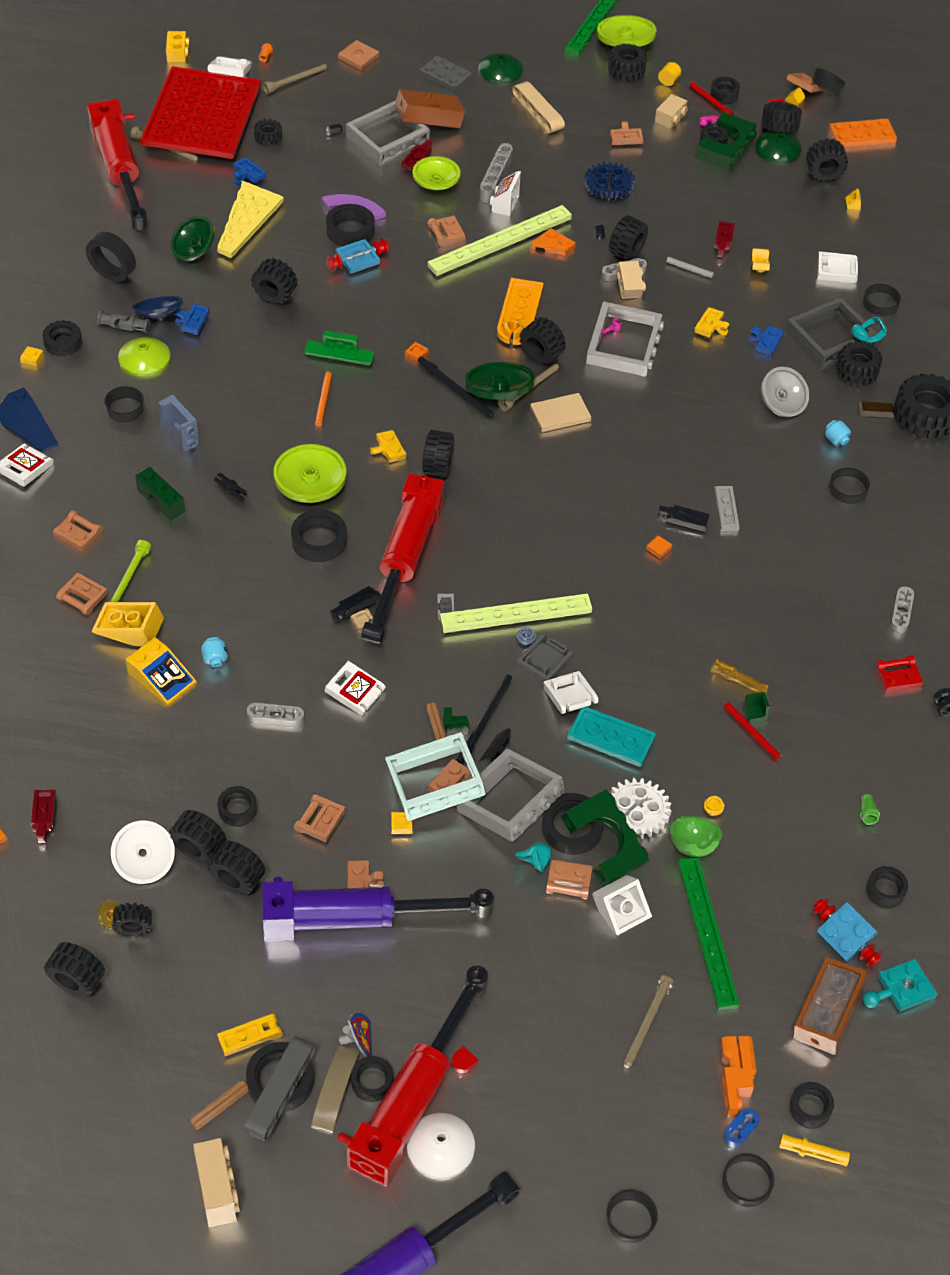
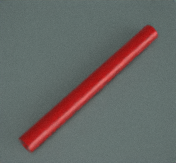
[689,81,734,115]
[723,702,781,760]

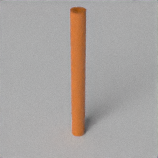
[315,372,332,426]

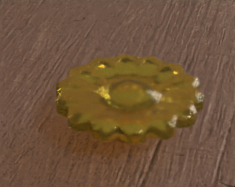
[97,900,119,929]

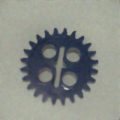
[584,162,635,201]

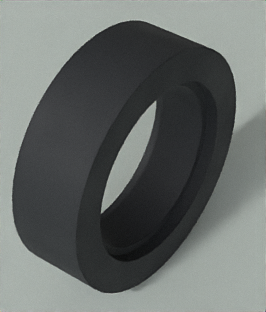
[326,204,375,246]
[86,232,136,282]
[291,509,347,562]
[542,793,604,855]
[246,1042,314,1113]

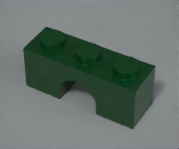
[135,467,185,521]

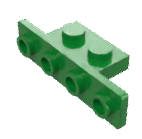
[304,330,374,365]

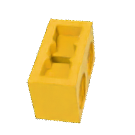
[166,31,189,62]

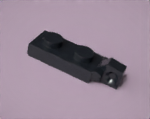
[657,505,709,532]
[330,586,381,623]

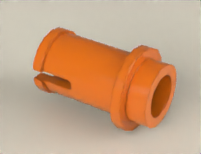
[258,43,273,62]

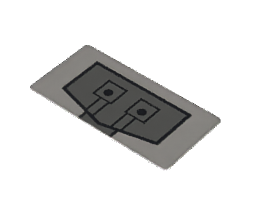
[437,594,454,620]

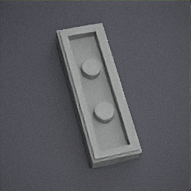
[714,486,740,531]

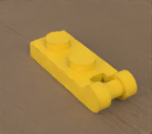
[217,1014,283,1056]

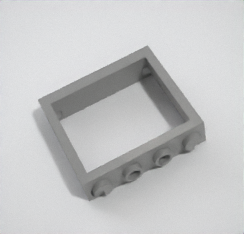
[346,101,430,165]
[586,302,664,377]
[456,748,565,842]

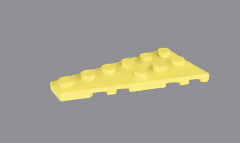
[217,181,284,258]

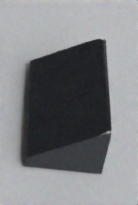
[478,728,511,767]

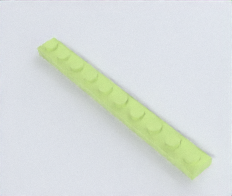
[428,205,572,276]

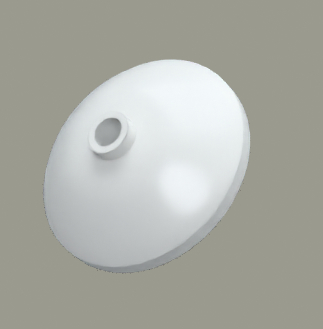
[111,821,175,884]
[407,1113,475,1179]

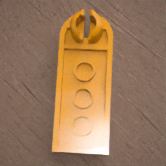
[497,278,544,345]

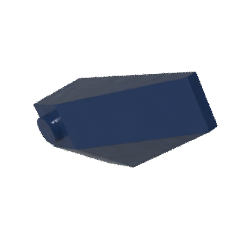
[0,387,59,453]

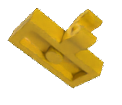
[695,307,729,337]

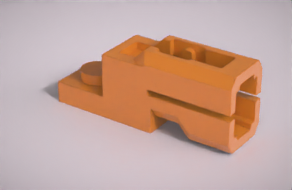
[720,1036,756,1118]

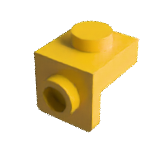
[751,248,770,272]

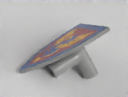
[339,1013,372,1057]

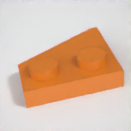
[531,228,576,256]

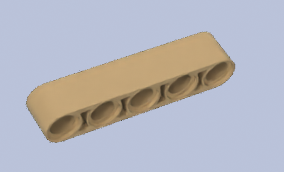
[513,81,564,134]

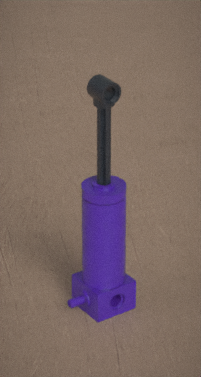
[262,876,494,941]
[341,1171,521,1275]

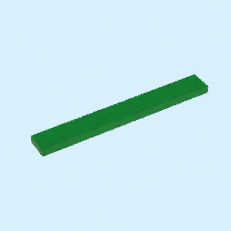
[565,0,618,56]
[677,857,740,1011]

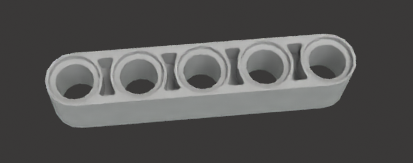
[480,143,513,204]

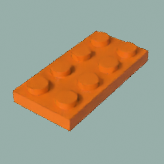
[829,119,897,147]

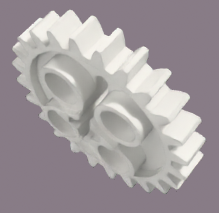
[611,778,671,839]

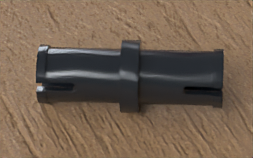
[214,473,247,501]

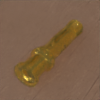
[711,657,769,694]

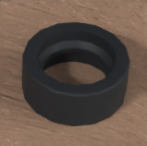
[710,76,740,103]
[217,786,257,827]
[866,866,908,908]
[351,1056,394,1102]
[790,1082,834,1128]

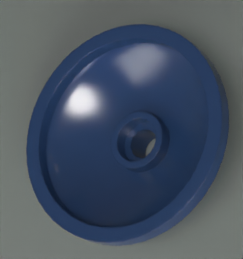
[132,296,183,321]

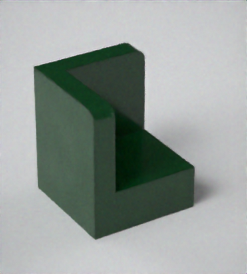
[742,692,770,724]
[443,707,469,735]

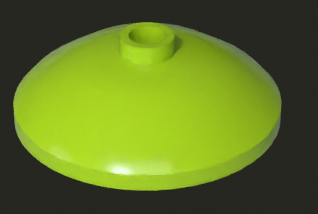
[413,156,460,190]
[118,337,171,376]

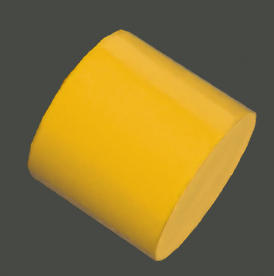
[658,62,681,86]

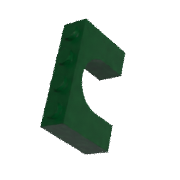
[695,112,757,170]
[561,789,649,887]

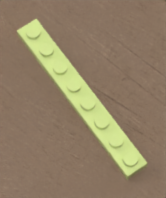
[440,594,592,633]

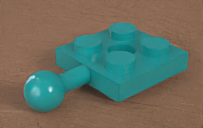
[862,959,938,1012]

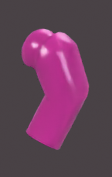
[699,115,719,127]

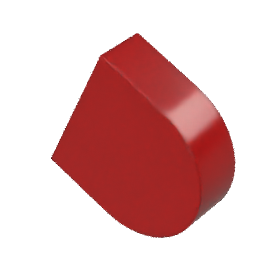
[452,1046,479,1073]

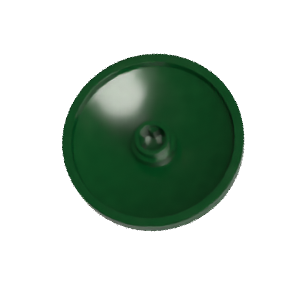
[465,362,535,400]

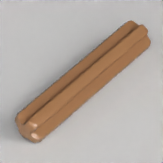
[427,702,447,740]
[190,1080,248,1130]

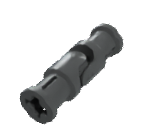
[97,310,151,334]

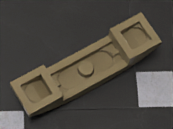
[311,1045,361,1133]

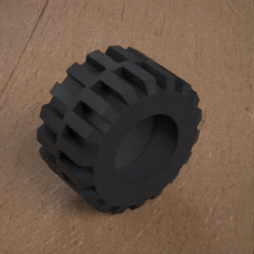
[608,44,647,82]
[761,102,802,133]
[806,138,848,182]
[609,215,648,261]
[251,258,298,304]
[520,317,566,364]
[836,341,883,386]
[422,429,454,477]
[169,810,227,864]
[207,841,266,895]
[44,942,105,997]

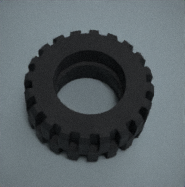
[893,373,950,439]

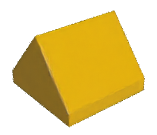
[785,87,805,106]
[845,188,861,210]

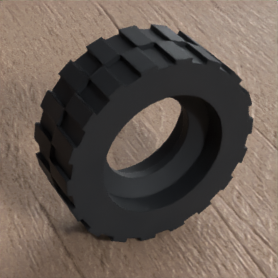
[42,320,82,356]

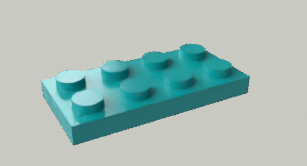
[567,707,656,767]

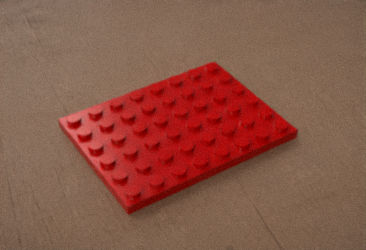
[140,66,261,159]

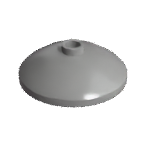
[761,367,809,417]

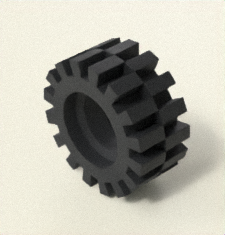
[254,119,282,146]
[699,124,729,143]
[112,903,152,937]

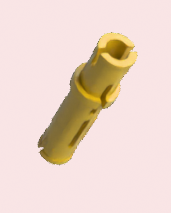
[779,1133,850,1167]

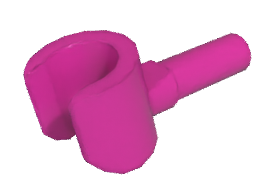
[602,318,622,335]

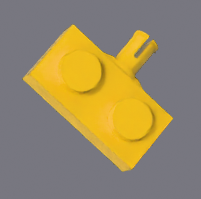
[370,430,406,463]

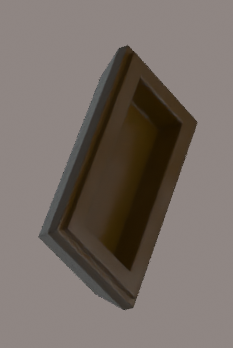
[858,401,894,418]

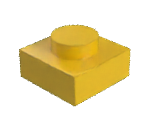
[20,346,44,367]
[391,812,412,834]

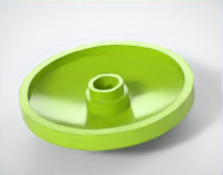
[597,15,656,47]
[274,444,346,503]

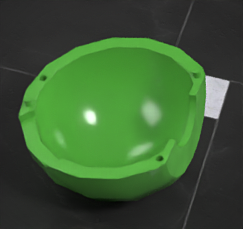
[669,816,723,857]

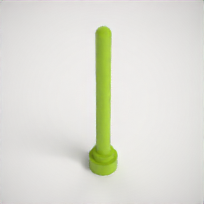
[110,540,151,602]

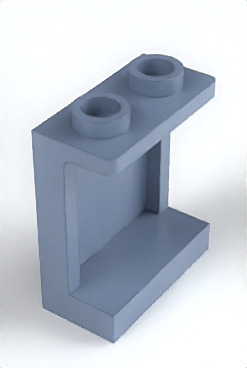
[158,395,199,452]

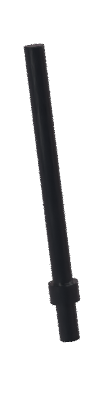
[418,356,494,418]
[456,674,512,765]

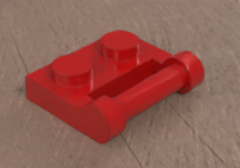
[875,655,923,692]

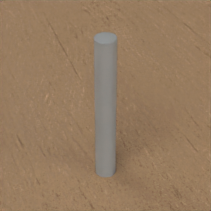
[666,257,714,279]

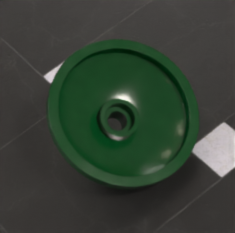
[478,53,523,84]
[755,131,802,164]
[171,216,215,261]

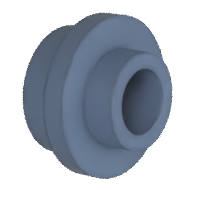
[517,627,536,645]

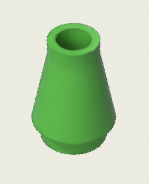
[860,794,880,825]

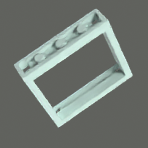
[385,732,485,821]

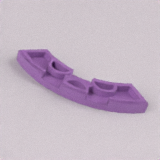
[322,194,386,220]

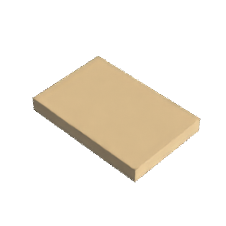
[530,393,591,432]

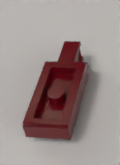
[401,139,432,172]
[714,221,735,258]
[31,789,56,843]

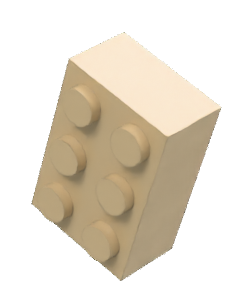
[193,1138,240,1228]

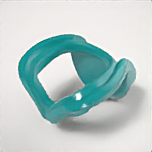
[851,317,887,343]
[514,842,551,873]

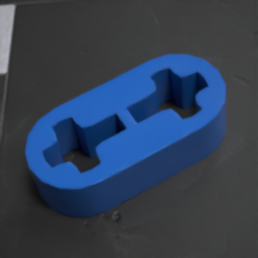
[724,1109,759,1148]

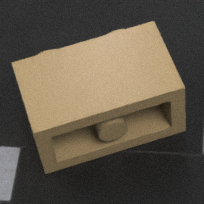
[655,94,688,129]
[616,261,646,299]

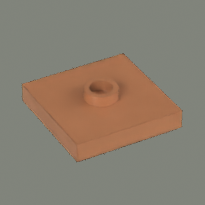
[338,40,380,70]
[786,73,825,92]

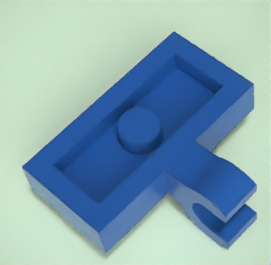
[233,157,266,185]
[175,304,210,335]
[749,325,784,357]

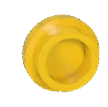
[704,796,724,816]

